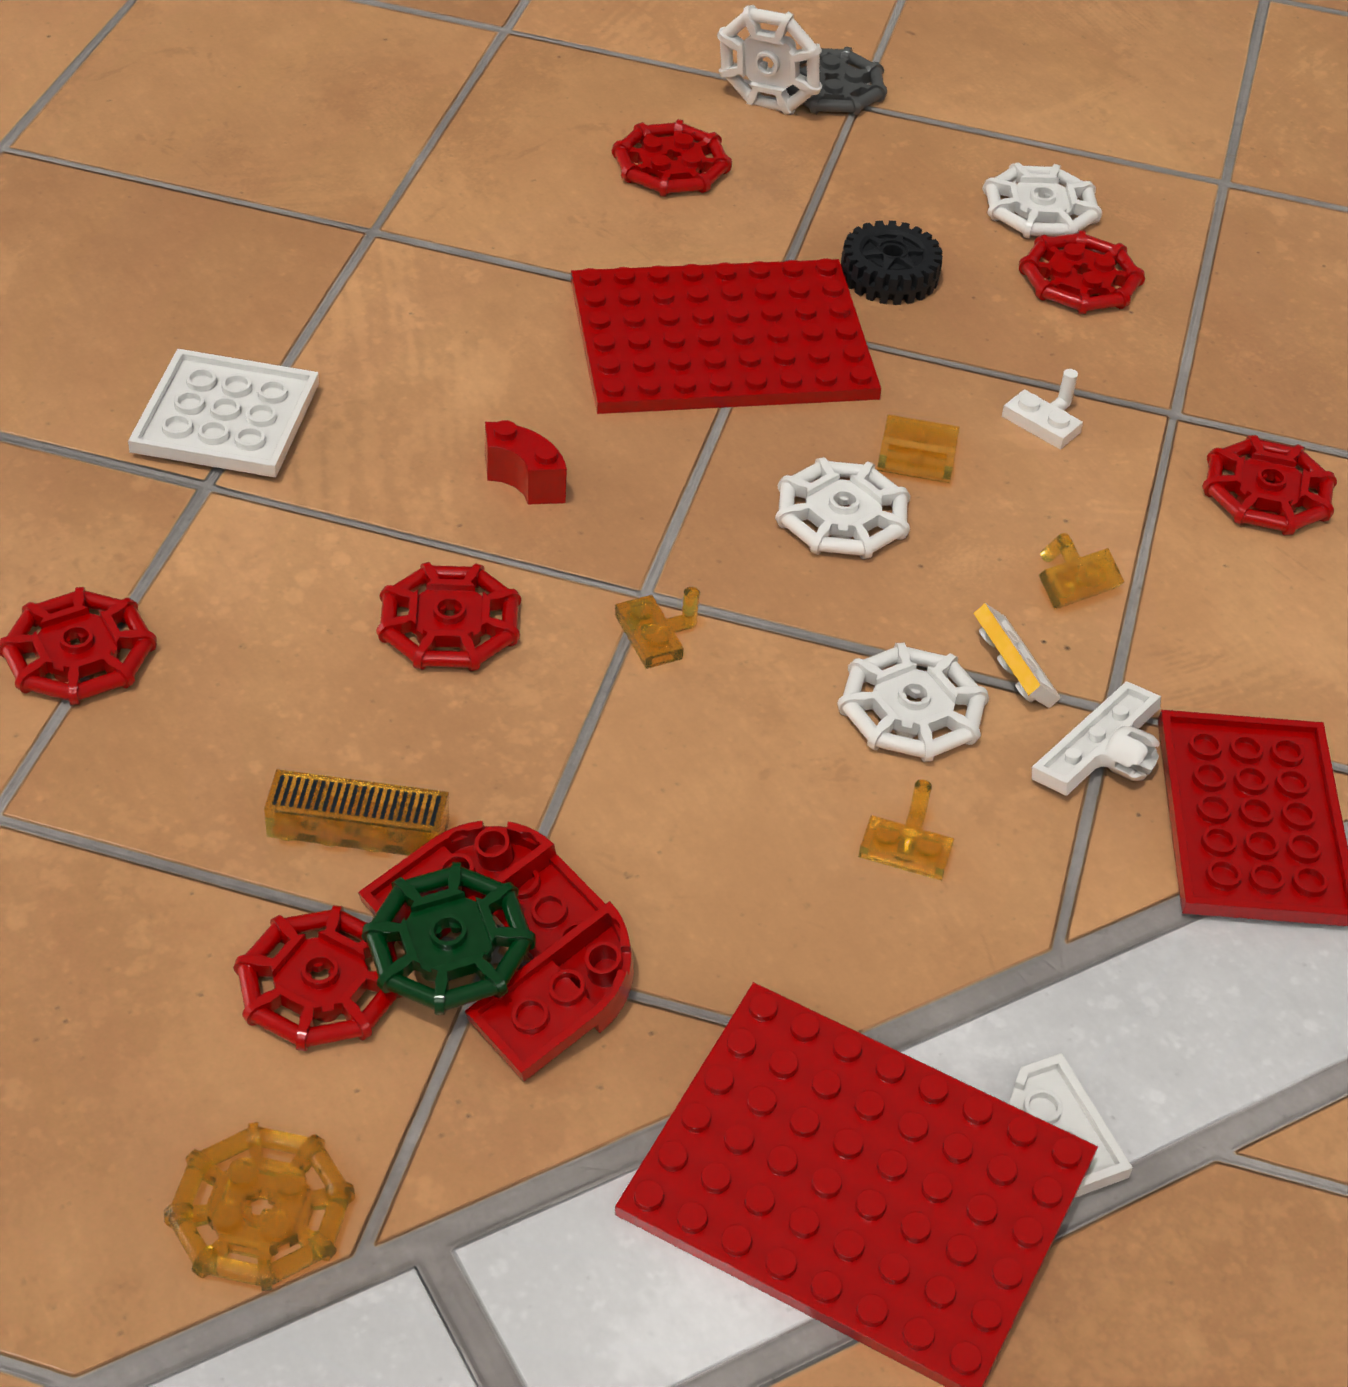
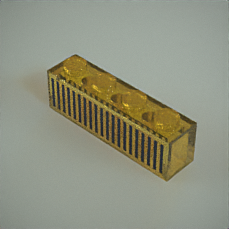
[264,769,449,856]

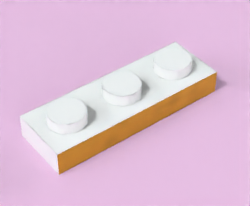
[973,603,1061,708]

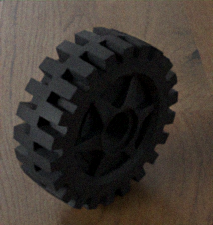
[841,220,943,305]

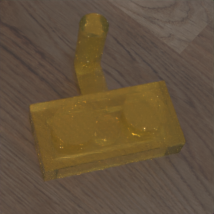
[1039,533,1124,610]
[615,587,700,669]
[858,779,954,881]

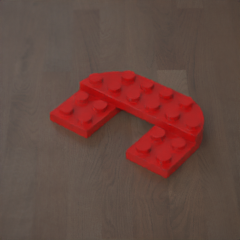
[358,821,634,1082]

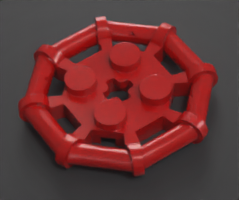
[611,119,732,197]
[1019,230,1145,314]
[1202,435,1337,535]
[376,562,522,671]
[0,587,157,705]
[233,905,403,1051]

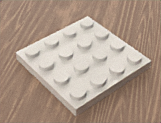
[128,348,319,478]

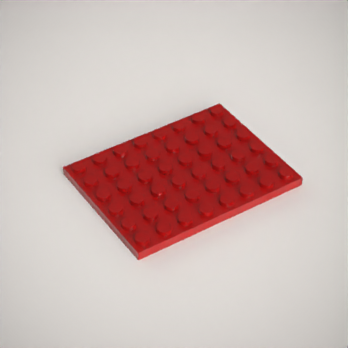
[571,258,882,414]
[615,982,1098,1387]

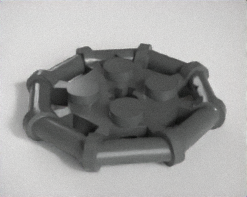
[786,46,888,116]

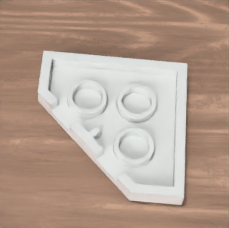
[1008,1053,1133,1198]

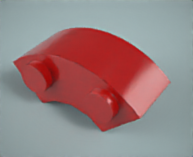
[485,420,567,505]

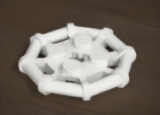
[717,5,822,115]
[983,162,1102,239]
[775,457,910,559]
[837,643,989,762]

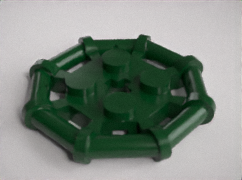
[362,862,536,1015]

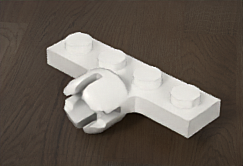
[1032,681,1161,796]

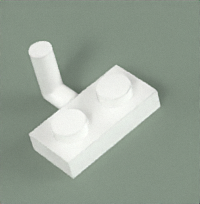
[1002,369,1083,450]

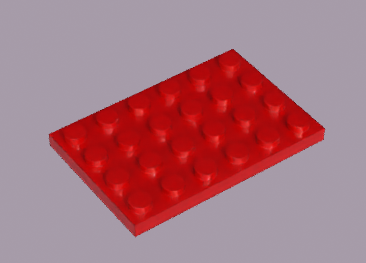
[1158,710,1348,926]

